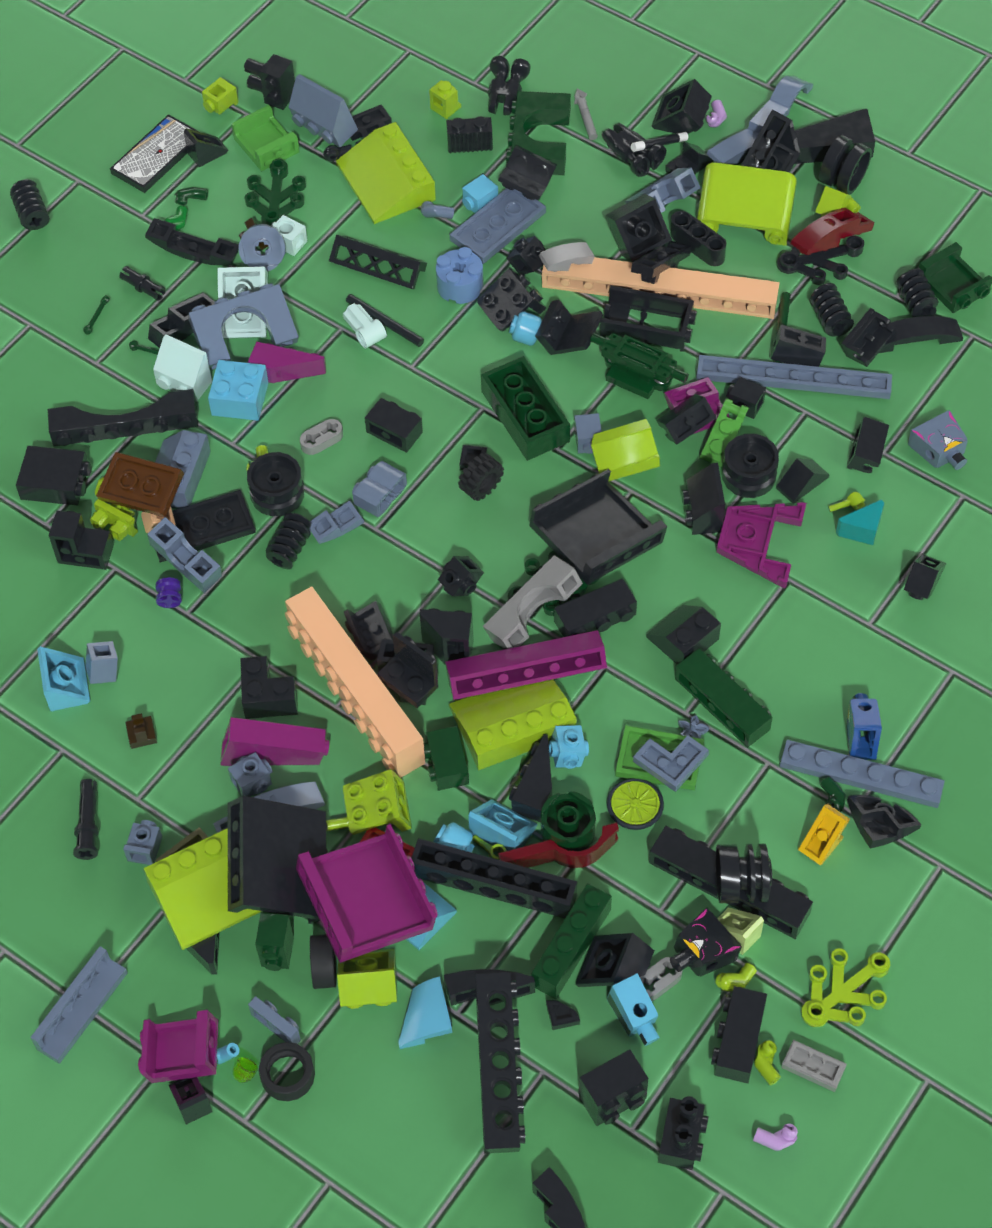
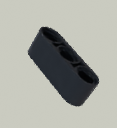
[670,211,727,266]

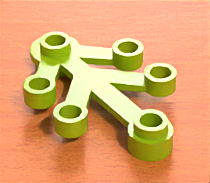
[801,948,890,1027]

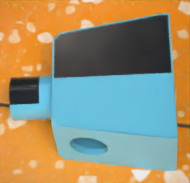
[607,973,660,1046]

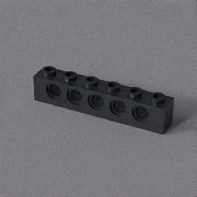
[411,838,577,918]
[475,972,525,1154]

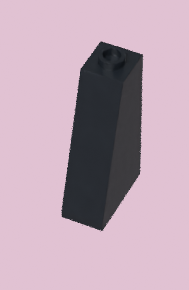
[794,109,875,164]

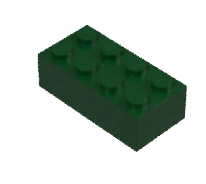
[481,356,570,461]

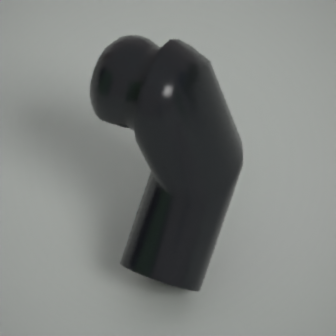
[323,144,352,162]

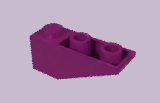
[247,341,326,383]

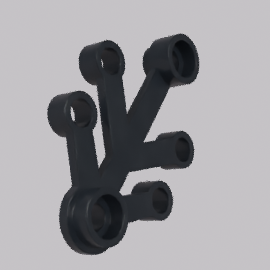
[777,236,864,285]

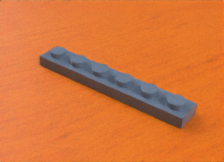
[780,740,945,808]

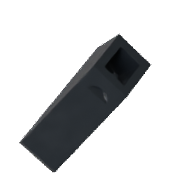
[509,734,552,823]

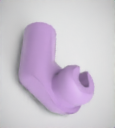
[753,1124,798,1151]

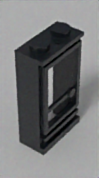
[600,286,697,352]

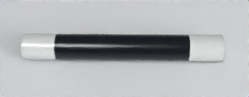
[631,132,688,152]

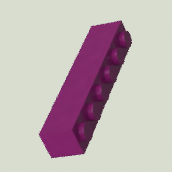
[445,630,607,700]

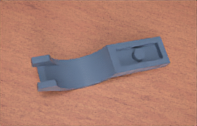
[748,75,813,133]

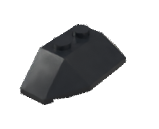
[741,109,800,173]

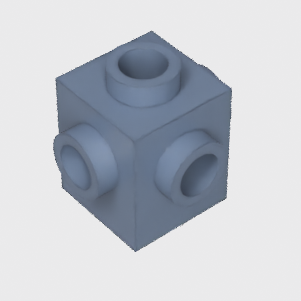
[228,752,272,797]

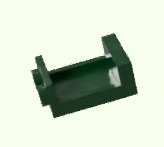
[919,242,992,313]

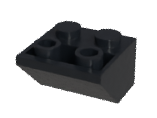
[419,608,474,665]

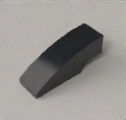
[148,293,215,348]
[444,969,535,1006]
[532,1167,586,1228]

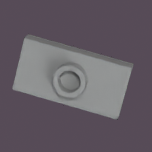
[781,1040,847,1092]

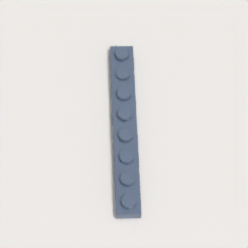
[697,355,892,399]

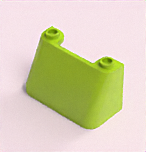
[697,163,797,246]

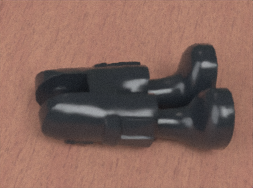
[488,56,531,116]
[602,122,667,177]

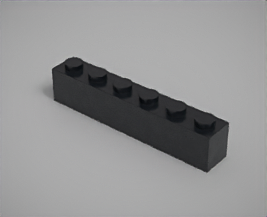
[649,826,813,940]

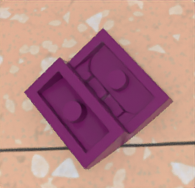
[664,377,729,434]

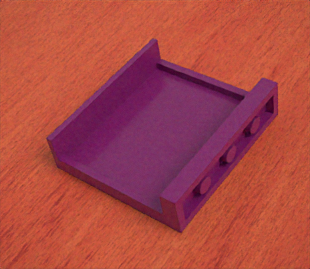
[296,824,438,963]

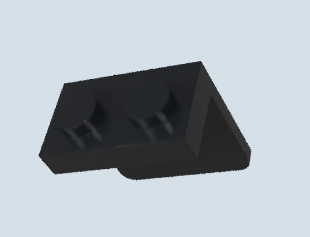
[477,269,546,331]

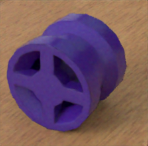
[155,577,182,608]

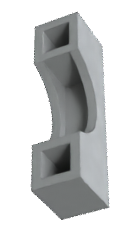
[483,555,583,650]

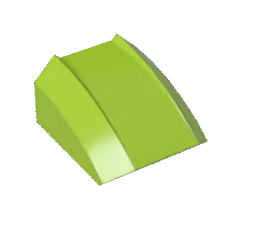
[591,419,660,481]

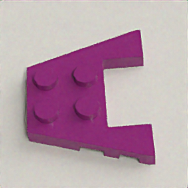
[716,502,807,588]

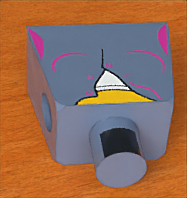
[908,410,968,470]

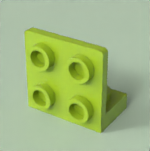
[343,769,412,835]

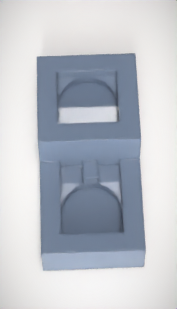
[309,501,364,544]

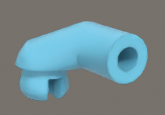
[217,1043,239,1064]

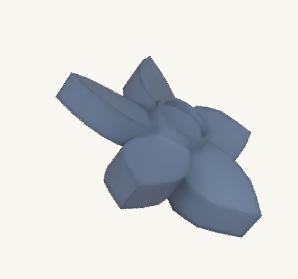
[678,715,709,739]

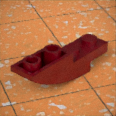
[790,208,875,255]

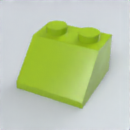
[337,949,397,1009]

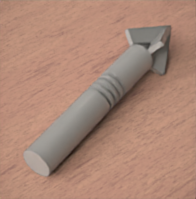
[574,88,598,140]

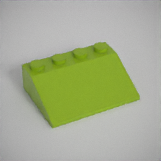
[336,122,436,224]
[449,679,577,770]
[143,828,262,950]

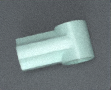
[343,303,387,349]

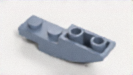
[213,782,326,833]

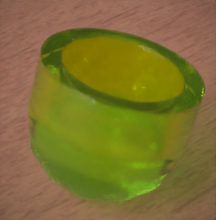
[232,1057,258,1083]

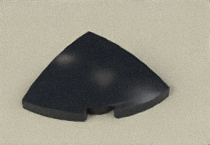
[847,795,921,849]

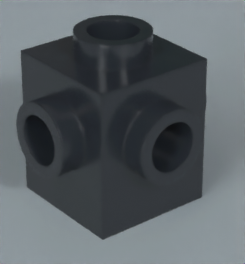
[506,236,546,275]
[437,556,484,597]

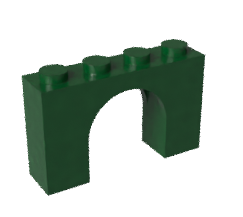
[506,91,571,176]

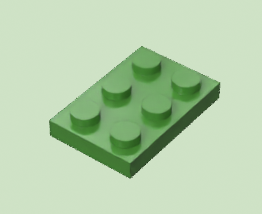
[615,725,704,791]

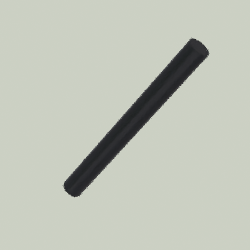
[346,294,424,347]

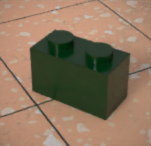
[423,726,469,791]
[255,913,294,971]

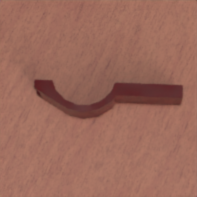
[498,823,619,868]

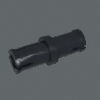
[119,266,165,301]

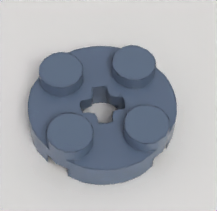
[239,224,286,271]

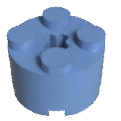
[436,247,483,304]

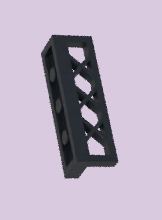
[329,234,427,289]

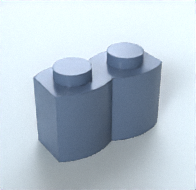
[352,461,407,517]

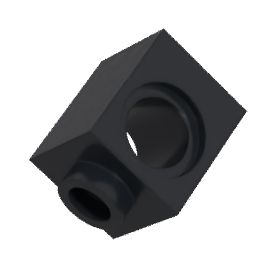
[726,377,766,419]

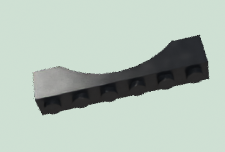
[47,389,198,447]

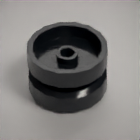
[819,135,872,195]
[722,434,779,498]
[247,452,304,516]

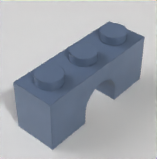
[625,167,701,213]
[147,517,222,593]

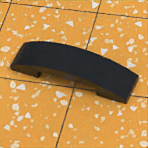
[145,218,239,265]
[879,316,963,353]

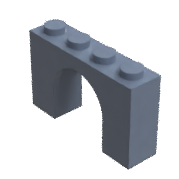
[188,284,298,371]

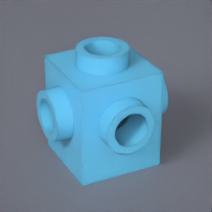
[549,725,589,769]

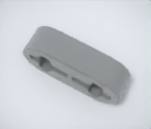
[300,419,343,455]
[640,957,683,1001]

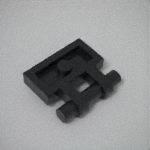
[350,104,392,145]

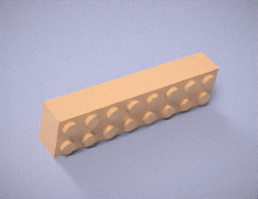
[284,587,425,778]

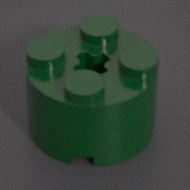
[541,791,596,851]

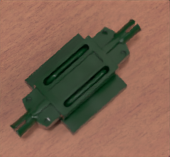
[590,333,689,399]

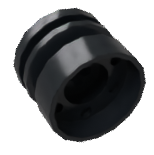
[716,843,772,903]

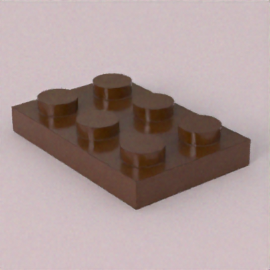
[96,452,184,518]

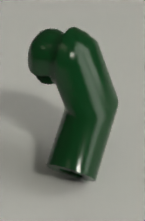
[175,187,208,205]
[820,777,846,812]

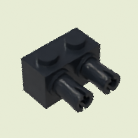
[244,54,295,110]
[658,1096,709,1170]

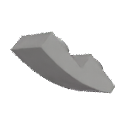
[539,242,595,272]

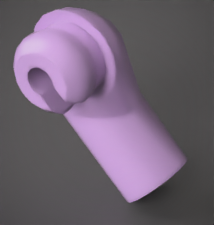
[706,100,727,128]

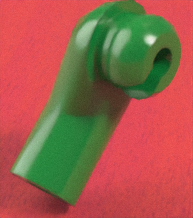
[164,206,188,231]

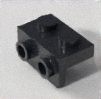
[344,601,393,660]

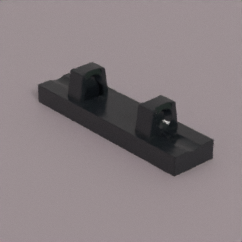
[631,241,692,284]

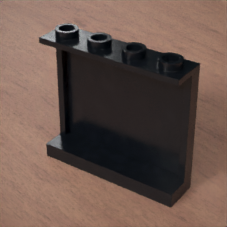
[529,469,667,585]
[228,796,328,924]

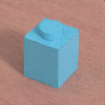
[462,174,498,213]

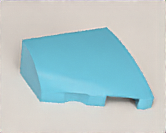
[398,976,453,1049]

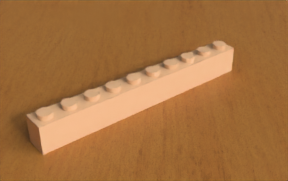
[542,257,780,319]

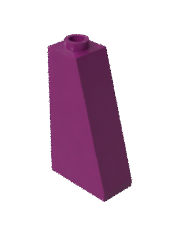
[220,717,329,766]

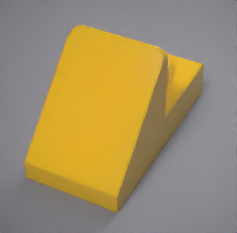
[798,804,850,865]

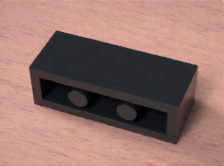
[554,578,637,637]
[711,986,767,1084]

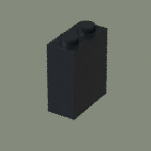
[15,446,91,506]

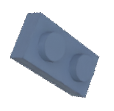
[248,996,301,1044]

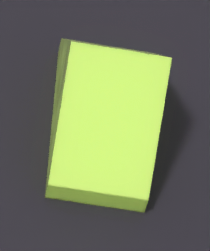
[717,907,764,955]

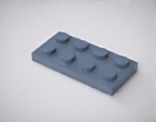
[449,188,546,264]

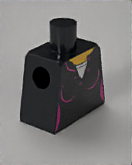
[670,908,742,977]

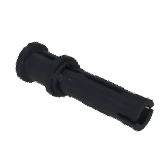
[73,779,99,860]

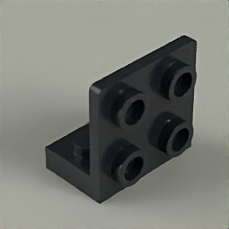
[498,145,557,200]
[535,300,603,355]
[377,632,438,708]

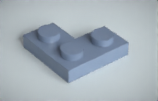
[633,735,709,792]

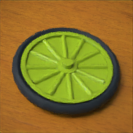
[607,778,664,830]

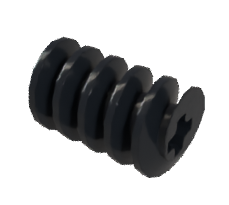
[10,179,50,230]
[896,268,939,317]
[810,283,854,337]
[266,513,311,570]

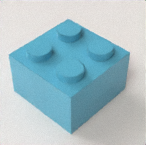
[208,360,269,421]

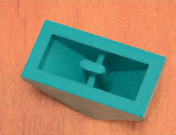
[836,499,884,545]

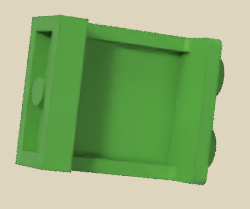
[232,105,300,172]

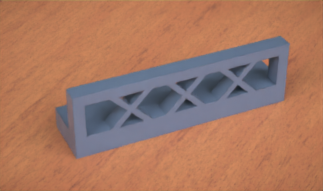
[30,946,128,1064]

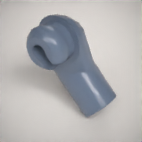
[421,201,454,219]

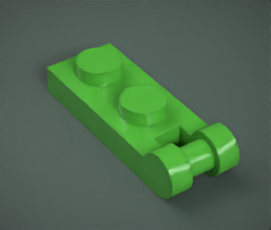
[700,398,749,468]

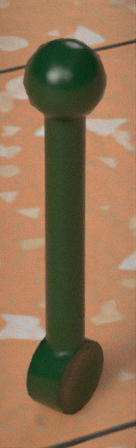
[83,295,110,335]
[129,341,159,355]

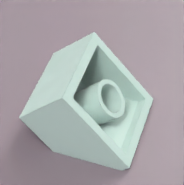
[153,334,212,402]

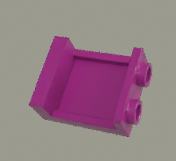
[138,1010,219,1083]

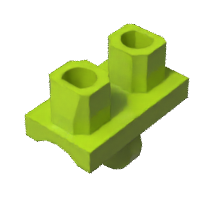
[90,499,138,541]

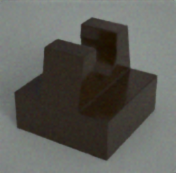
[125,713,157,749]

